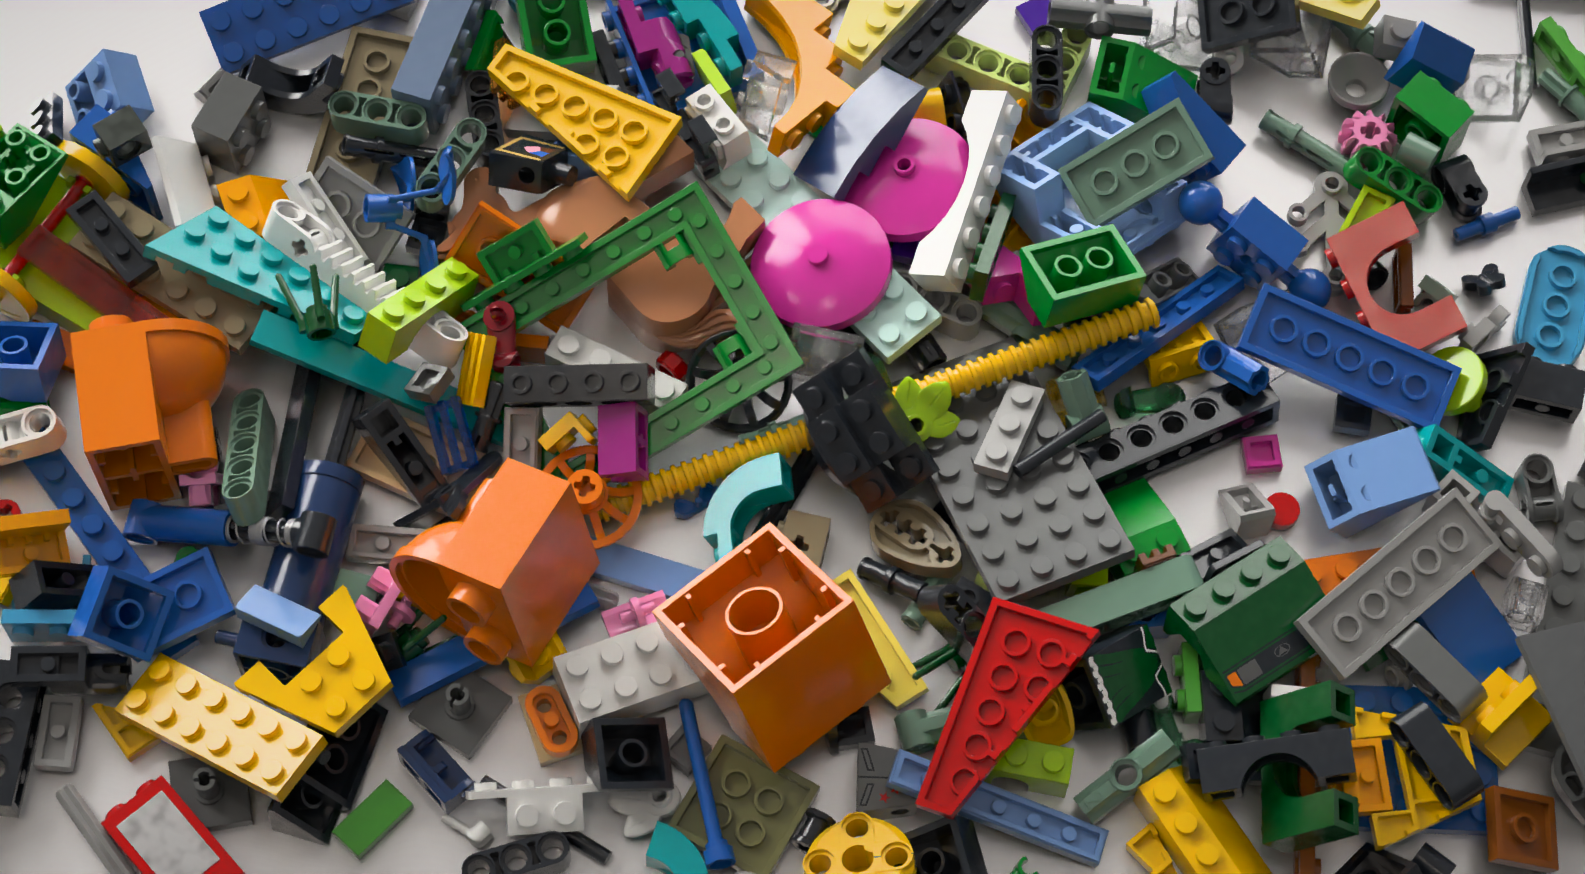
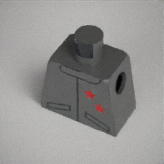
[856,743,918,820]

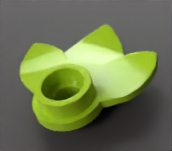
[894,376,960,441]

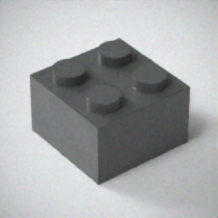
[191,71,272,175]

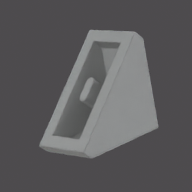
[1218,483,1276,540]

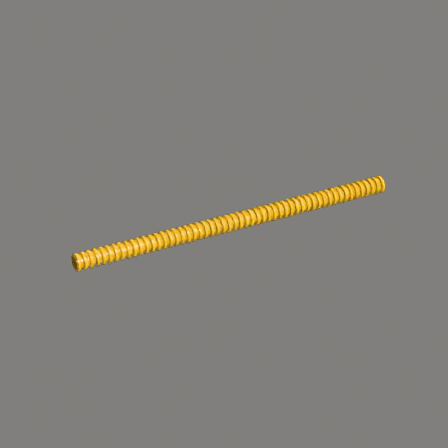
[589,297,1160,522]

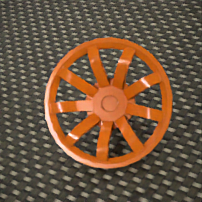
[542,445,643,550]

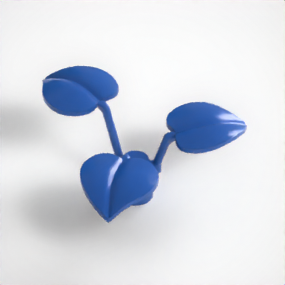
[363,146,457,277]

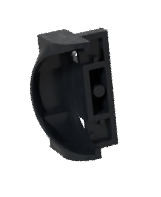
[792,347,940,514]

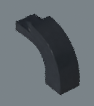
[238,54,345,114]

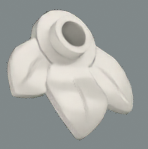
[607,784,681,838]

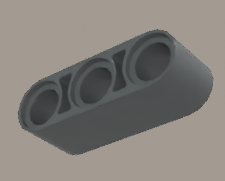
[1384,622,1488,723]

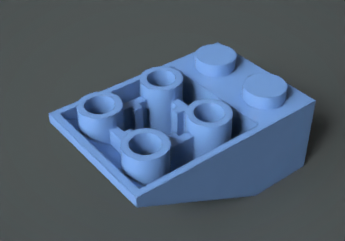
[1304,426,1441,538]

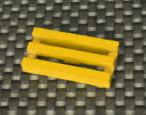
[455,332,497,408]

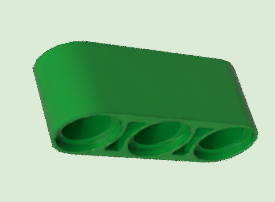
[1343,146,1443,224]

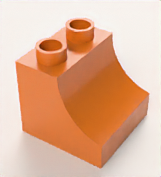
[652,522,891,773]

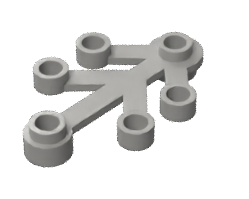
[1287,171,1356,297]

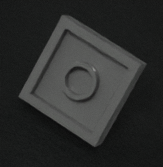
[408,672,513,760]
[168,757,253,832]

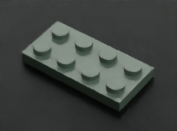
[1057,97,1215,227]

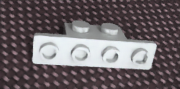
[465,776,599,836]

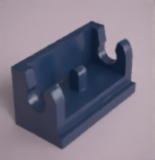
[397,729,476,815]

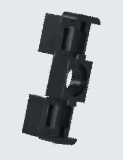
[651,68,720,181]

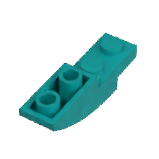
[656,0,743,88]

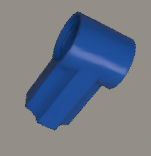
[1198,340,1270,396]

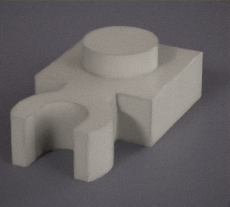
[1458,305,1511,353]

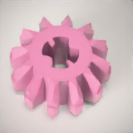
[1338,109,1397,169]

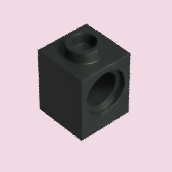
[92,105,153,168]

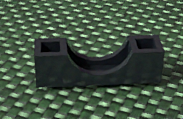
[1196,724,1357,802]

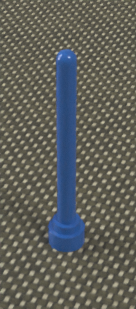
[679,698,736,871]

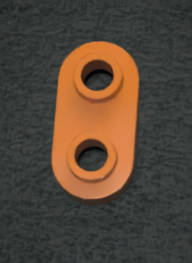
[525,685,579,758]

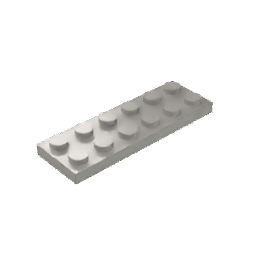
[1293,487,1503,681]

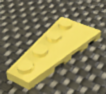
[833,569,929,711]

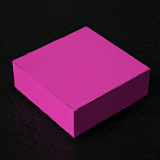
[1240,434,1283,475]

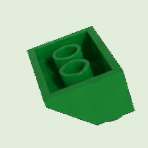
[1019,224,1147,328]

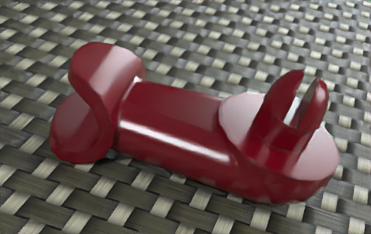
[483,301,521,374]

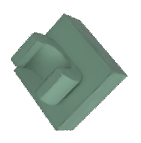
[1414,275,1459,307]

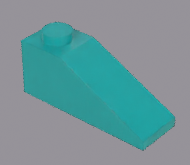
[1416,424,1515,504]

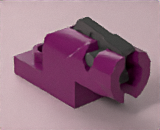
[617,0,695,89]

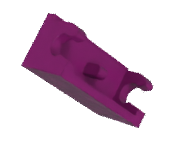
[598,401,649,483]

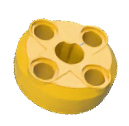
[802,812,917,874]

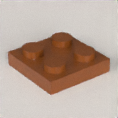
[1485,785,1559,873]

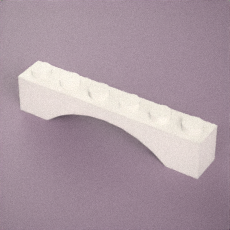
[908,90,1023,293]

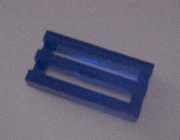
[424,395,479,476]

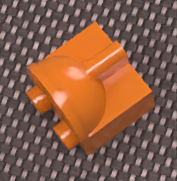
[70,315,230,511]
[389,457,600,667]

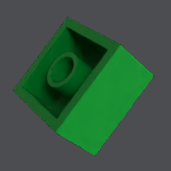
[1385,70,1475,165]

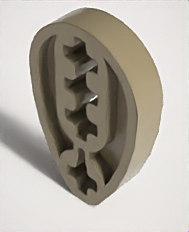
[869,499,963,578]

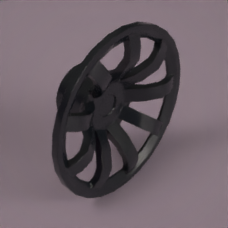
[686,329,793,433]

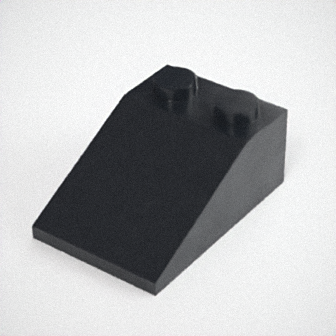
[893,815,988,874]

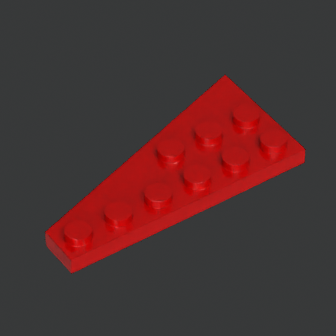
[915,596,1101,820]

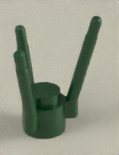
[275,264,340,341]
[396,608,458,662]
[912,643,968,710]

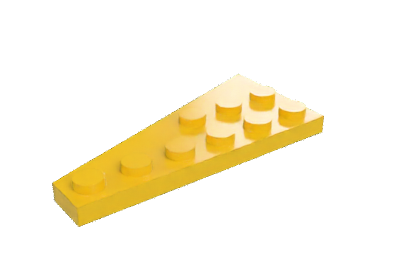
[487,43,683,202]

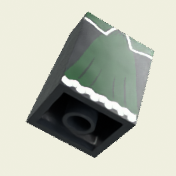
[1062,624,1173,731]

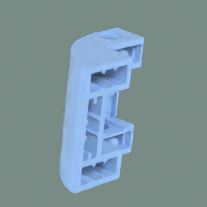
[996,101,1187,255]

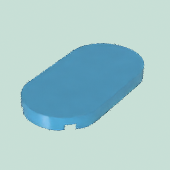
[1512,245,1585,365]

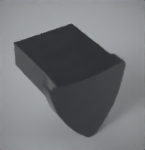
[824,706,875,755]

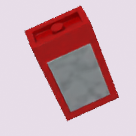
[101,775,245,874]

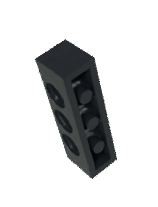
[504,363,655,408]
[0,659,49,818]

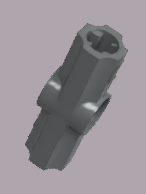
[1047,0,1153,40]

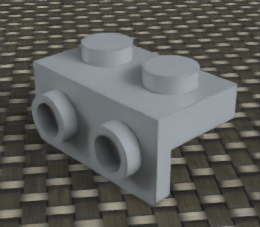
[1526,120,1585,166]

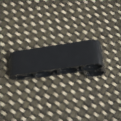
[917,584,986,663]

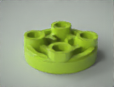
[1432,346,1488,416]

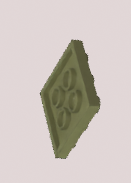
[668,734,820,874]

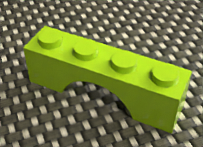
[358,257,480,364]

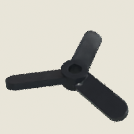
[393,451,503,527]

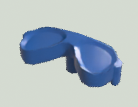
[673,483,718,519]

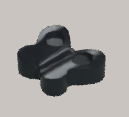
[1461,263,1506,296]

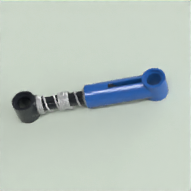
[122,498,338,559]

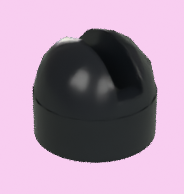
[1368,261,1389,290]

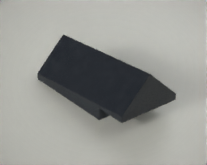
[267,702,389,845]

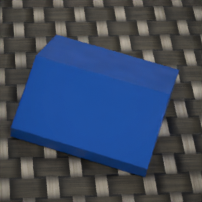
[1384,20,1475,94]

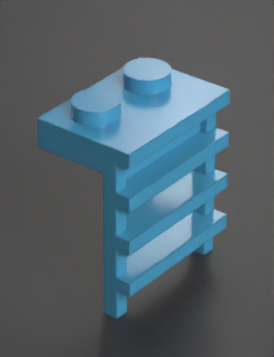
[1,555,92,642]

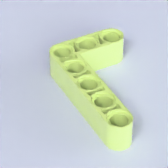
[924,29,1092,111]

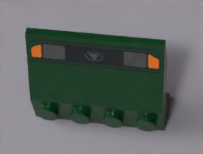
[1163,536,1326,707]

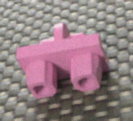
[179,461,224,507]
[355,566,416,638]
[601,590,666,637]

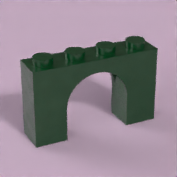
[1259,680,1359,853]

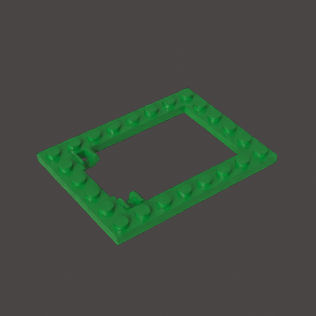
[461,181,806,484]

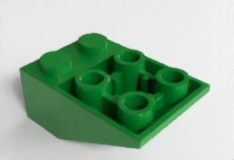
[1087,35,1198,123]
[0,123,68,249]

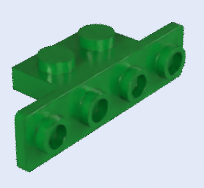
[460,217,588,312]

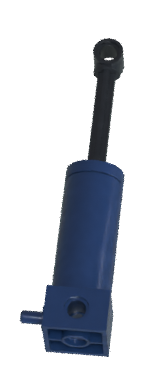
[214,341,367,685]

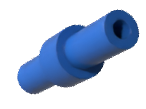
[1453,206,1521,242]

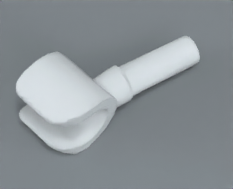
[441,813,494,849]

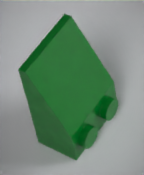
[515,0,597,74]
[1104,478,1191,580]

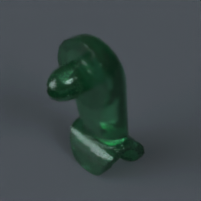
[1113,382,1186,419]
[1151,695,1203,765]

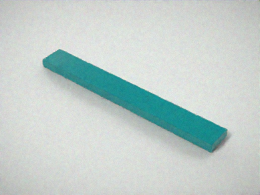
[249,309,504,448]

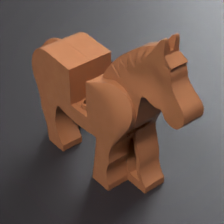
[436,135,765,353]

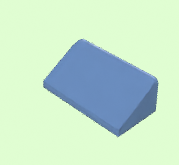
[234,584,322,648]

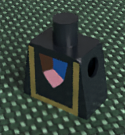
[488,134,578,194]

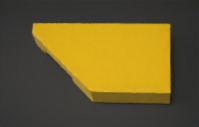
[92,703,162,762]

